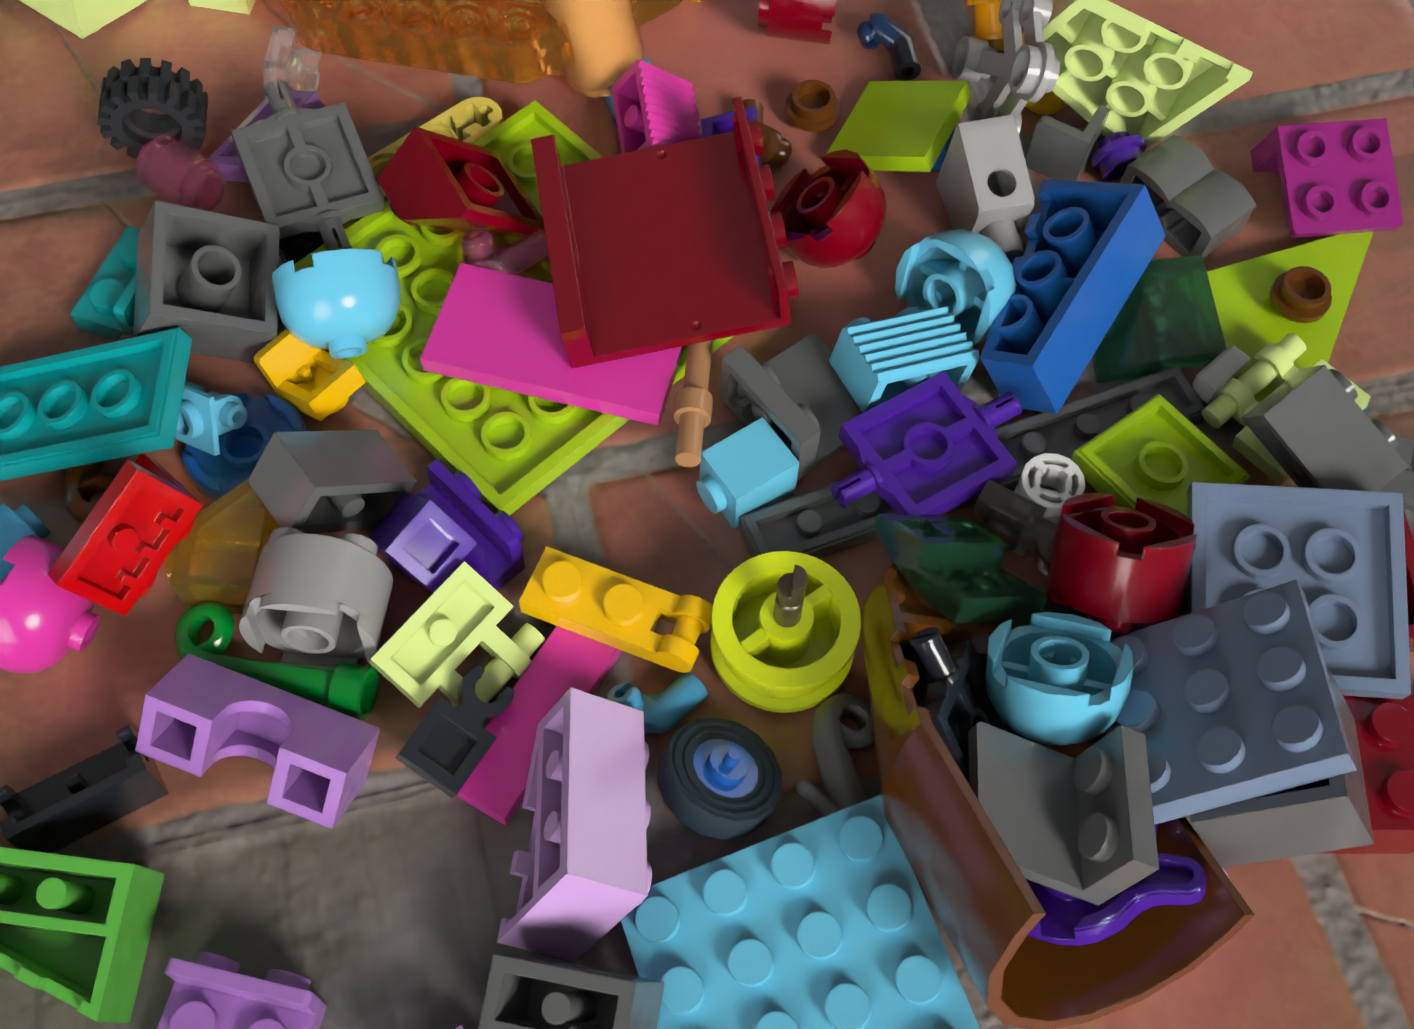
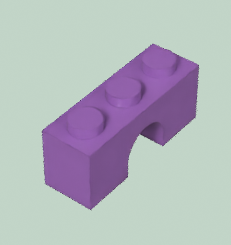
[135,653,380,829]

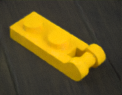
[519,546,713,673]

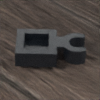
[395,665,514,798]

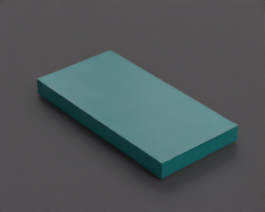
[0,327,192,481]

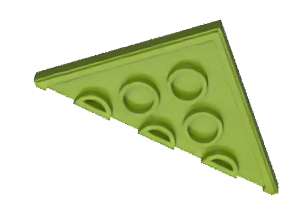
[1171,232,1373,403]

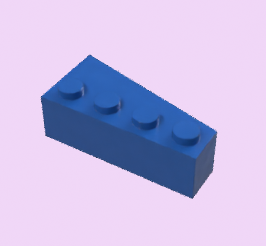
[980,179,1166,414]

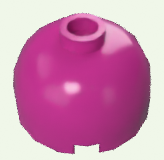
[0,534,101,674]

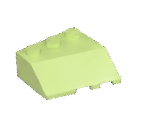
[1022,0,1253,149]

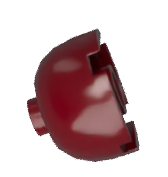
[771,149,887,268]

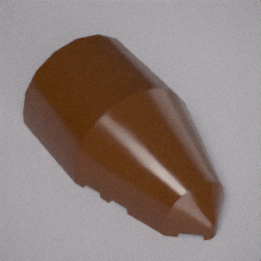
[861,548,1255,1029]

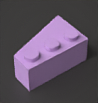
[497,687,652,962]

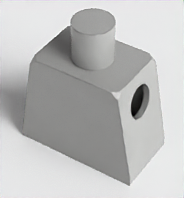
[936,114,1035,264]

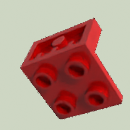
[47,453,203,617]

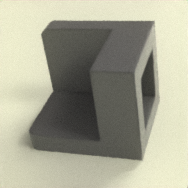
[1025,105,1110,181]

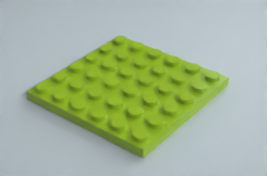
[294,100,734,516]

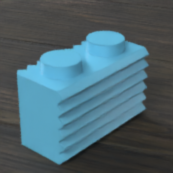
[829,306,979,413]

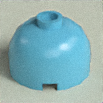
[895,229,1016,346]
[272,248,400,359]
[985,612,1133,746]

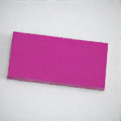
[420,263,685,426]

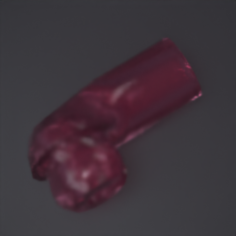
[461,229,549,275]

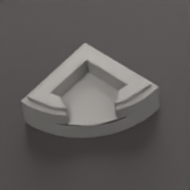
[1192,345,1251,405]

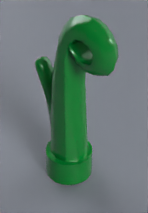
[175,601,379,720]

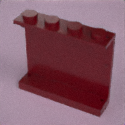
[531,97,799,368]

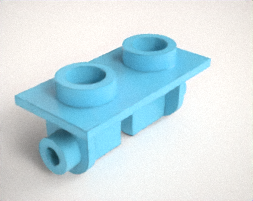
[175,380,247,456]

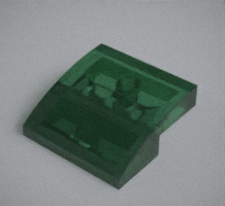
[1092,255,1227,383]
[874,514,1049,623]

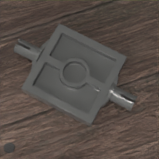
[231,80,384,251]

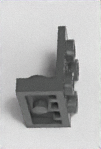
[720,334,862,481]
[968,722,1159,905]

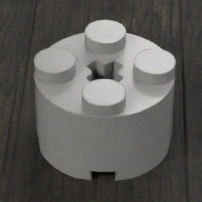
[239,527,393,666]

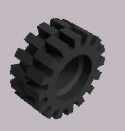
[98,58,208,163]

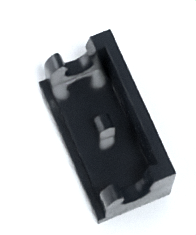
[0,724,169,853]

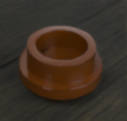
[785,80,840,132]
[1270,266,1332,323]

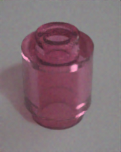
[137,135,226,211]

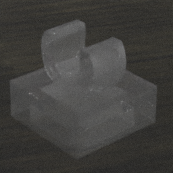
[263,24,321,99]

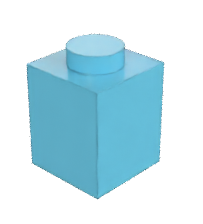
[696,417,799,529]

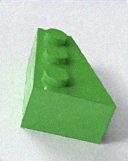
[0,847,165,1023]

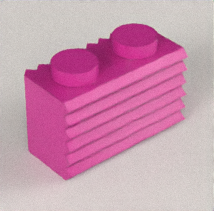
[611,60,702,154]

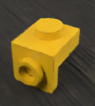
[254,328,366,421]

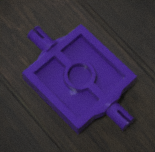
[830,371,1022,532]

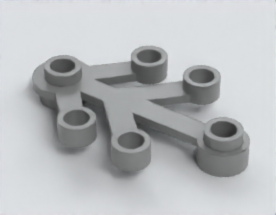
[952,0,1060,133]

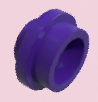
[1090,131,1147,181]

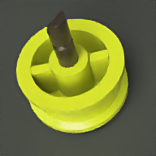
[710,551,861,713]

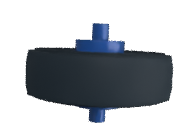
[657,717,782,840]

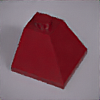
[377,126,546,239]

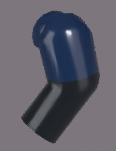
[857,13,921,81]

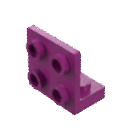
[1250,118,1403,238]

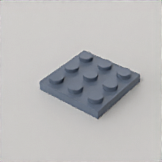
[1187,482,1411,700]
[1106,579,1357,824]

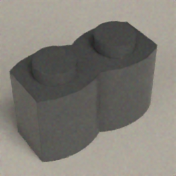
[1120,134,1256,263]

